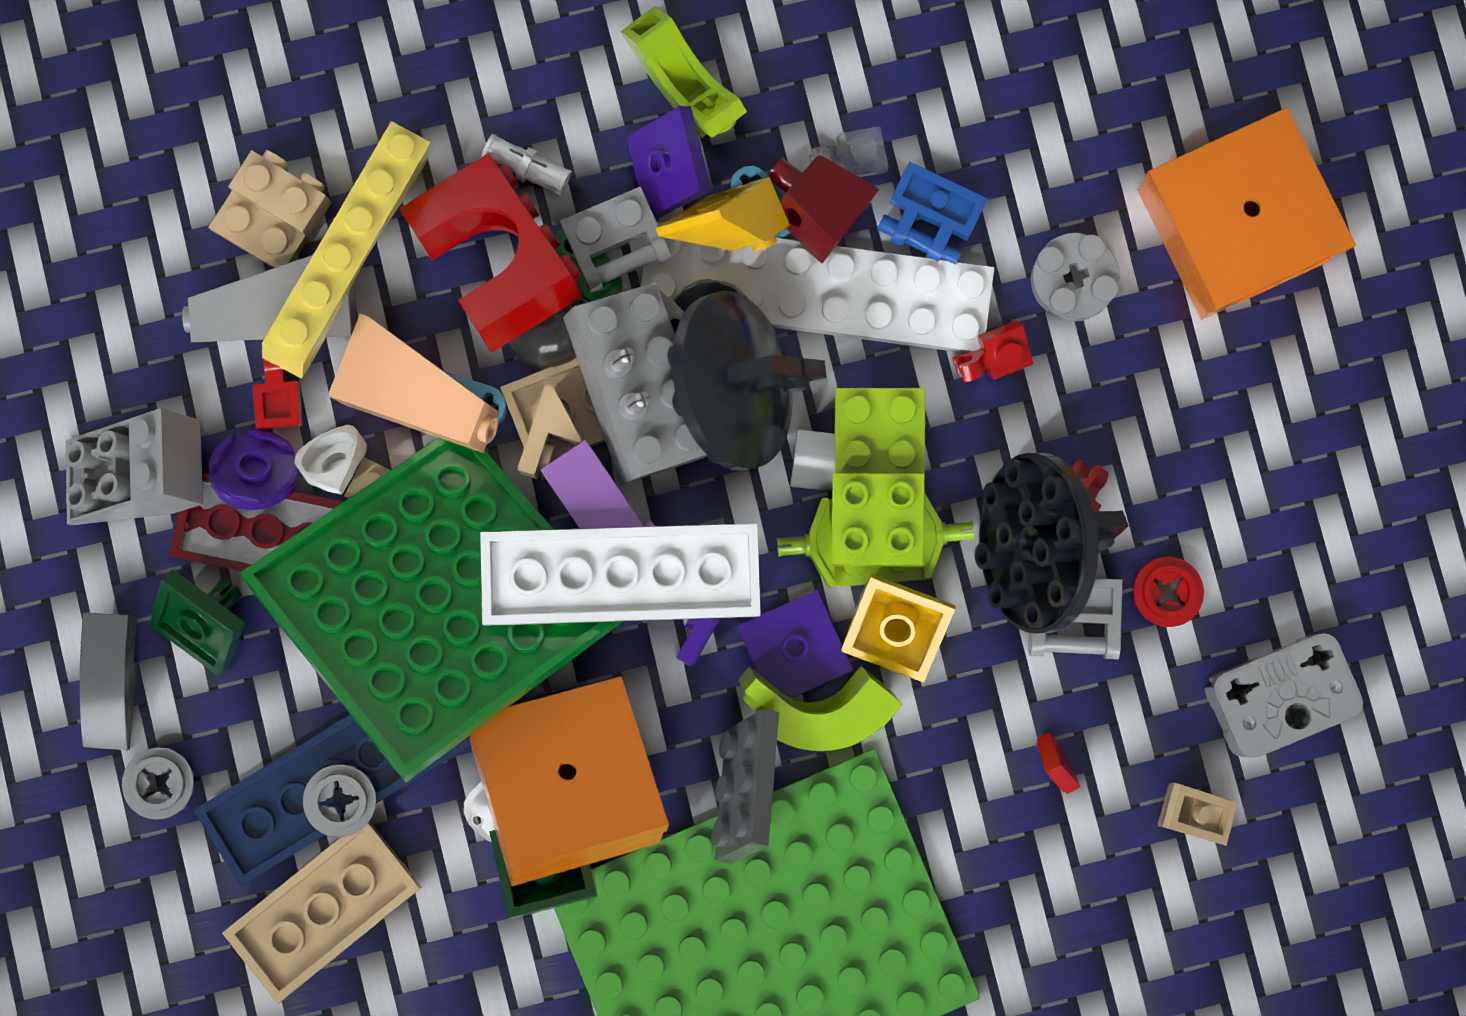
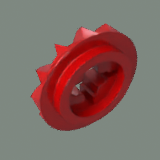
[1132,557,1204,627]

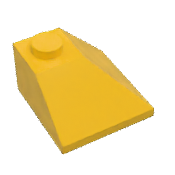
[655,177,790,252]

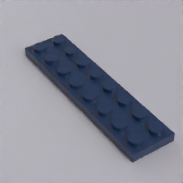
[193,683,549,887]

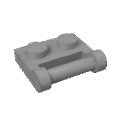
[560,186,672,293]
[1028,578,1122,660]

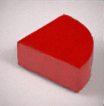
[1036,732,1080,794]

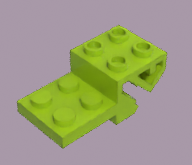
[832,388,925,567]

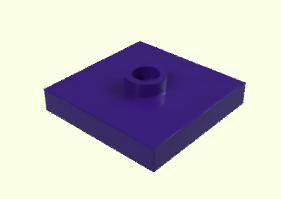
[626,106,711,219]
[736,590,853,698]
[676,618,721,667]

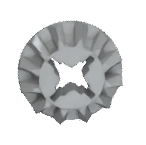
[122,748,195,819]
[303,764,377,837]

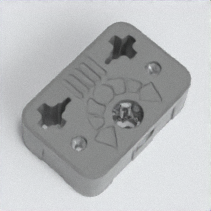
[1204,633,1363,758]

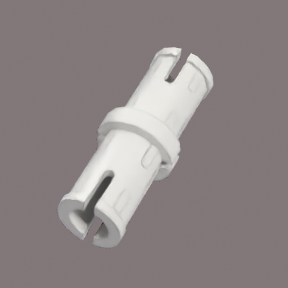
[482,134,572,196]

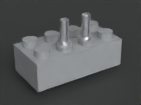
[563,282,707,486]

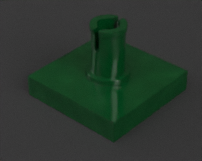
[149,569,245,677]

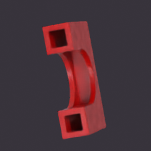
[399,153,582,353]

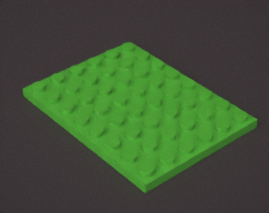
[554,749,981,1016]

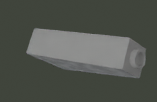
[182,255,357,342]

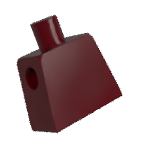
[767,156,879,264]

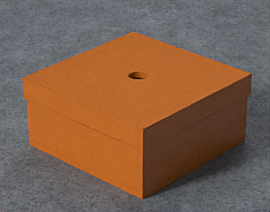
[1137,108,1356,320]
[470,676,669,886]

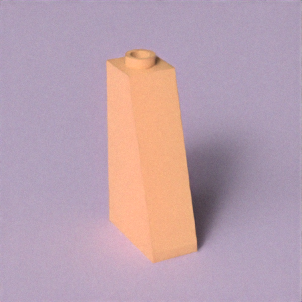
[328,314,499,453]

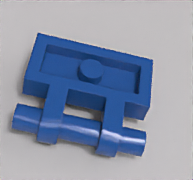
[877,161,988,265]

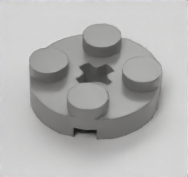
[1031,233,1120,322]

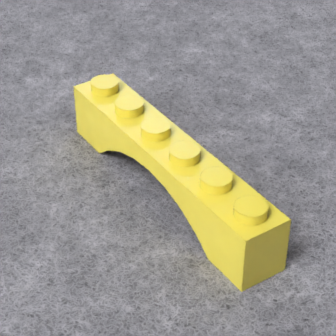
[262,121,431,379]

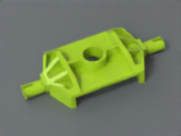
[777,494,975,588]

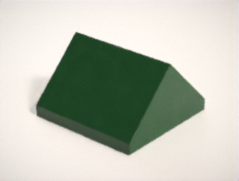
[489,830,598,920]

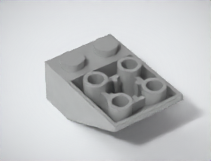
[65,408,203,525]

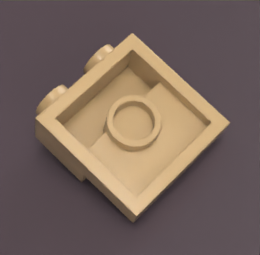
[208,150,331,268]

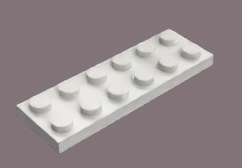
[480,524,760,625]

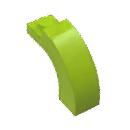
[620,6,747,138]
[738,666,903,751]

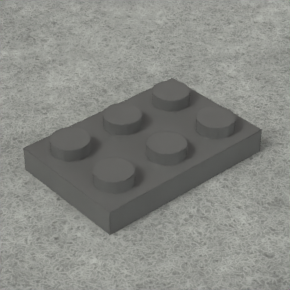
[711,709,779,864]

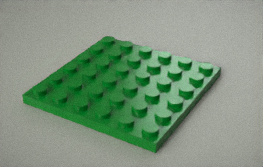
[241,438,623,783]

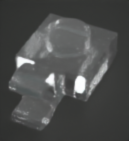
[809,126,888,177]

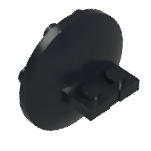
[667,291,827,471]
[974,453,1129,634]

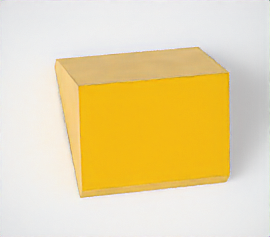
[841,574,956,682]

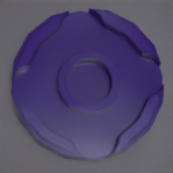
[208,430,299,510]

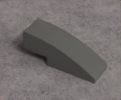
[80,612,138,750]

